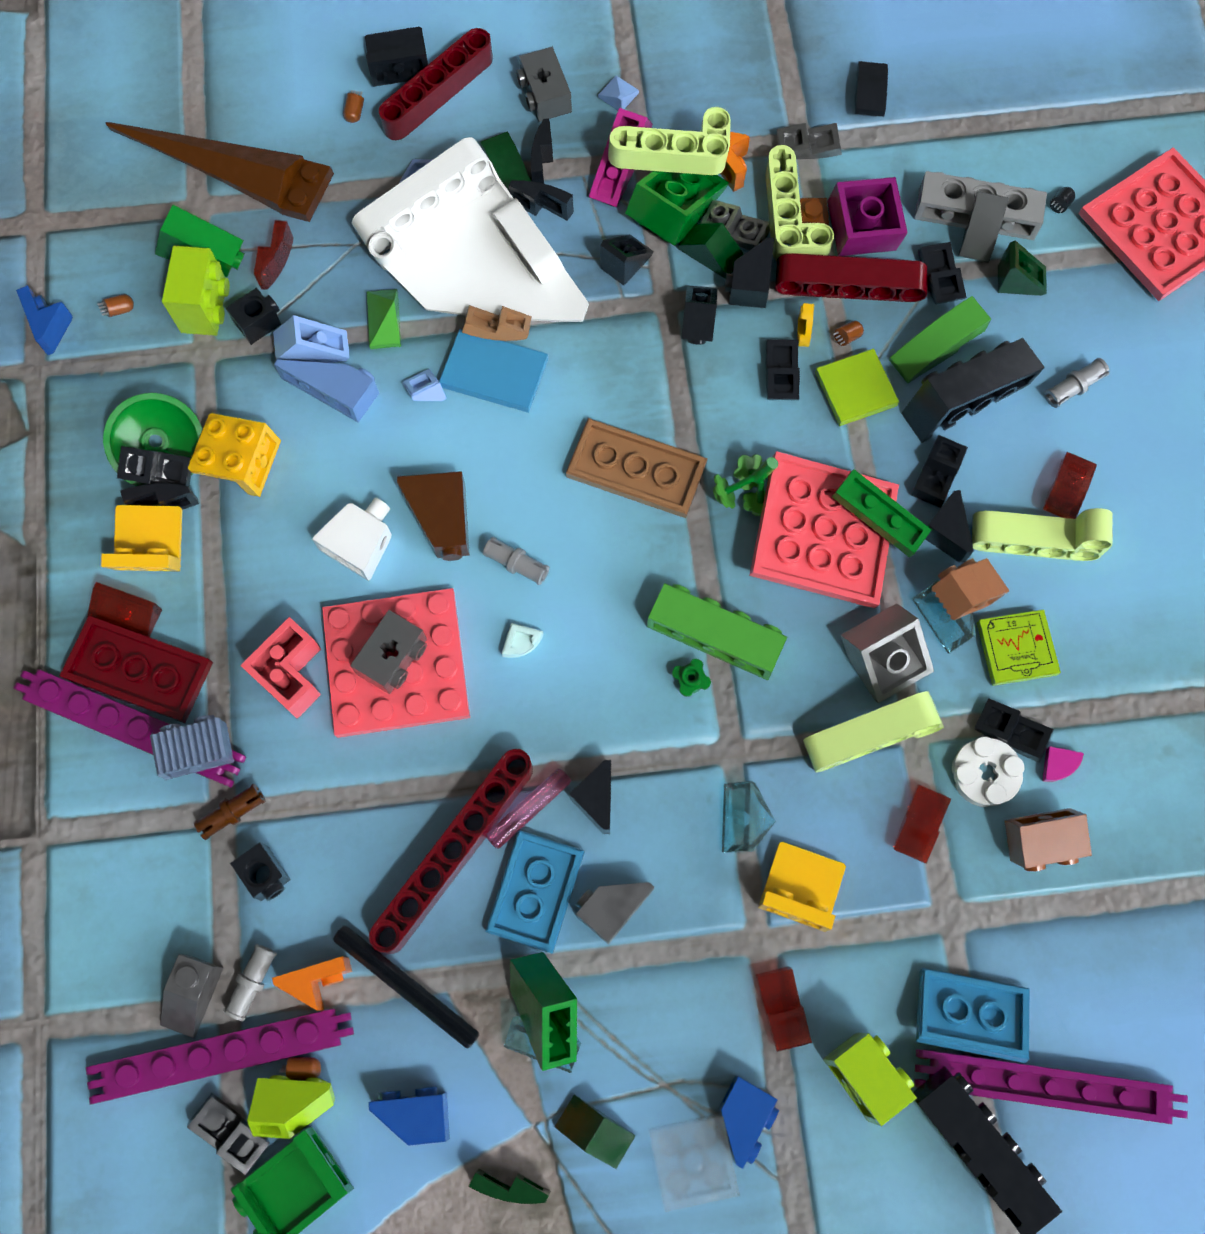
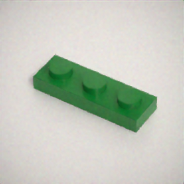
[832,469,932,558]

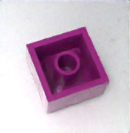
[827,177,908,256]

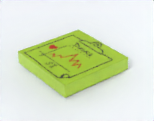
[977,610,1061,686]

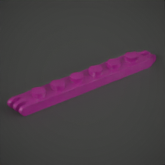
[13,669,246,788]
[85,1009,354,1105]
[914,1049,1188,1124]

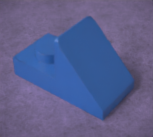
[16,285,73,355]

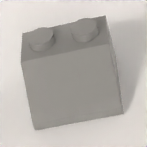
[841,603,934,703]

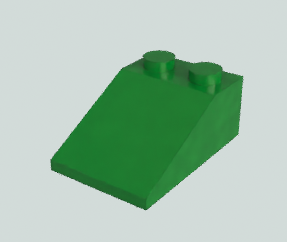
[625,171,729,246]

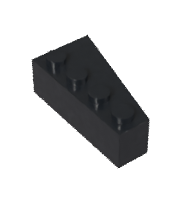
[901,338,1045,443]
[913,1066,1063,1234]

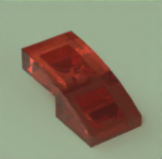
[254,220,294,290]
[1043,452,1097,519]
[893,784,951,864]
[755,966,812,1052]

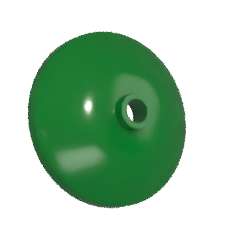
[103,393,203,486]

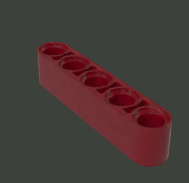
[379,28,493,140]
[776,254,927,302]

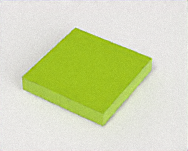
[815,349,899,427]

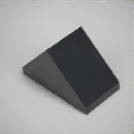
[600,235,654,285]
[925,490,974,563]
[569,760,611,834]

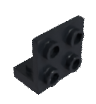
[365,27,428,87]

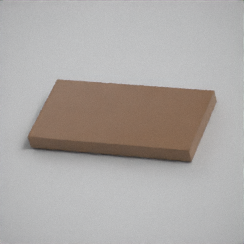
[566,418,708,518]

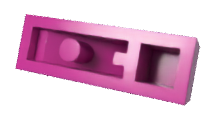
[589,108,653,208]

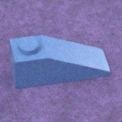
[274,360,379,422]

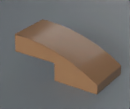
[462,305,532,341]

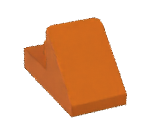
[714,132,750,192]
[272,956,352,1011]

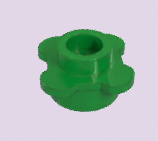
[672,659,711,697]

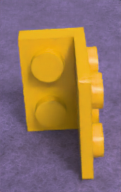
[188,413,281,497]
[101,505,183,572]
[758,842,846,932]

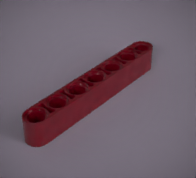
[369,749,533,954]

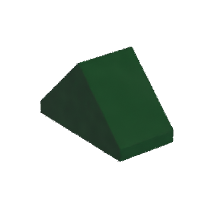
[678,223,744,279]
[998,240,1047,296]
[555,1094,636,1169]

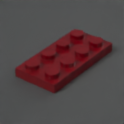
[59,616,213,723]

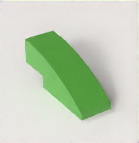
[889,296,991,383]

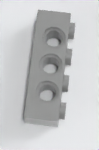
[914,171,1047,240]

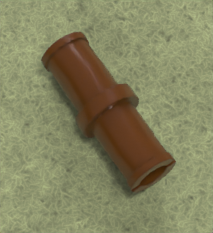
[194,784,266,840]

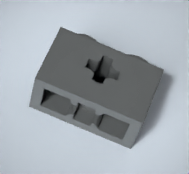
[516,46,572,122]
[350,610,427,695]

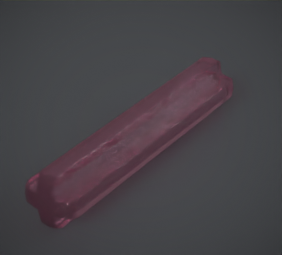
[486,768,571,849]

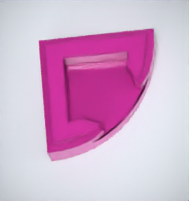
[1042,746,1084,782]

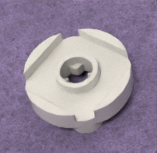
[952,737,1025,807]

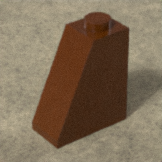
[397,471,470,561]

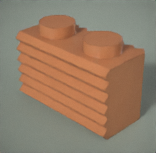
[932,558,1009,620]

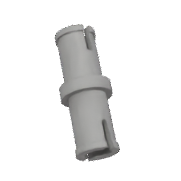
[1045,358,1110,408]
[483,537,550,585]
[223,944,277,1021]

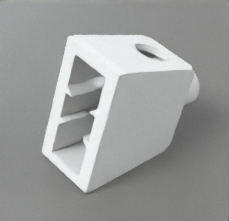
[312,498,392,581]

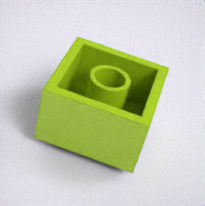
[162,246,230,336]
[823,1033,917,1127]

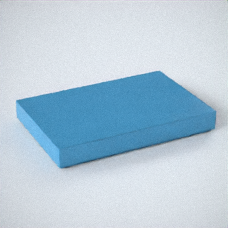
[439,329,548,413]
[485,831,585,954]
[916,968,1030,1063]

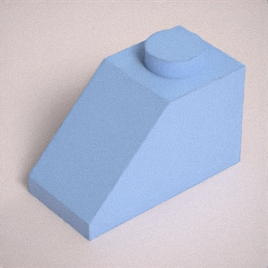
[273,315,350,363]

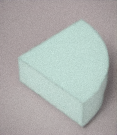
[502,623,543,658]

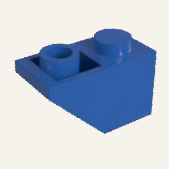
[718,1075,779,1169]
[368,1086,450,1146]

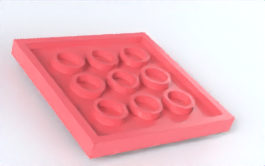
[1078,147,1205,301]
[749,451,899,609]
[322,588,470,738]

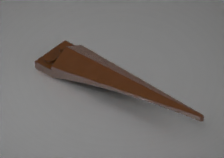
[105,122,334,222]

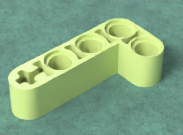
[608,107,731,175]
[765,145,834,261]
[972,508,1113,561]
[803,691,944,773]

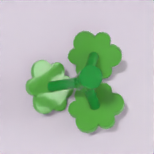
[713,454,778,516]

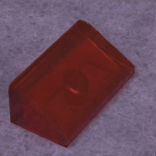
[87,582,162,637]

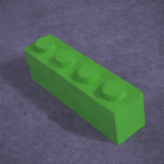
[647,583,787,681]

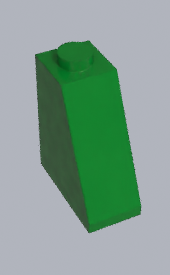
[155,205,245,277]
[510,952,577,1071]

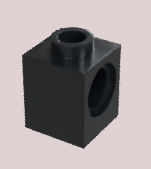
[226,287,281,345]
[230,842,291,901]

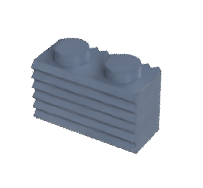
[150,715,234,780]

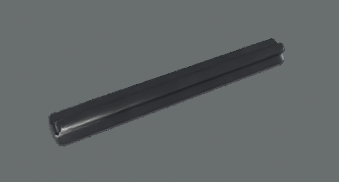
[333,926,479,1048]

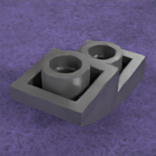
[700,200,771,251]

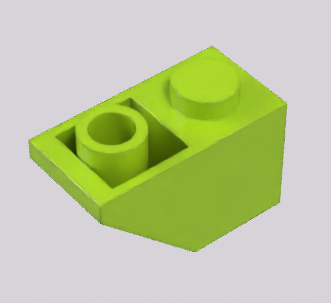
[247,1075,335,1139]

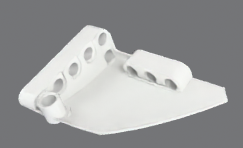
[352,137,589,322]

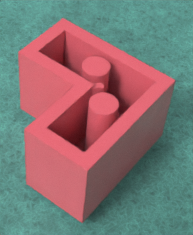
[240,617,321,719]

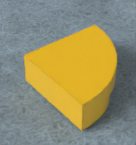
[797,303,814,347]

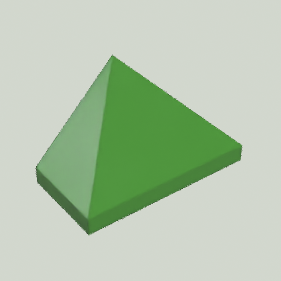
[367,289,401,349]

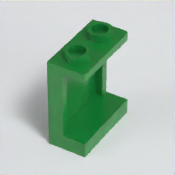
[231,1127,354,1234]

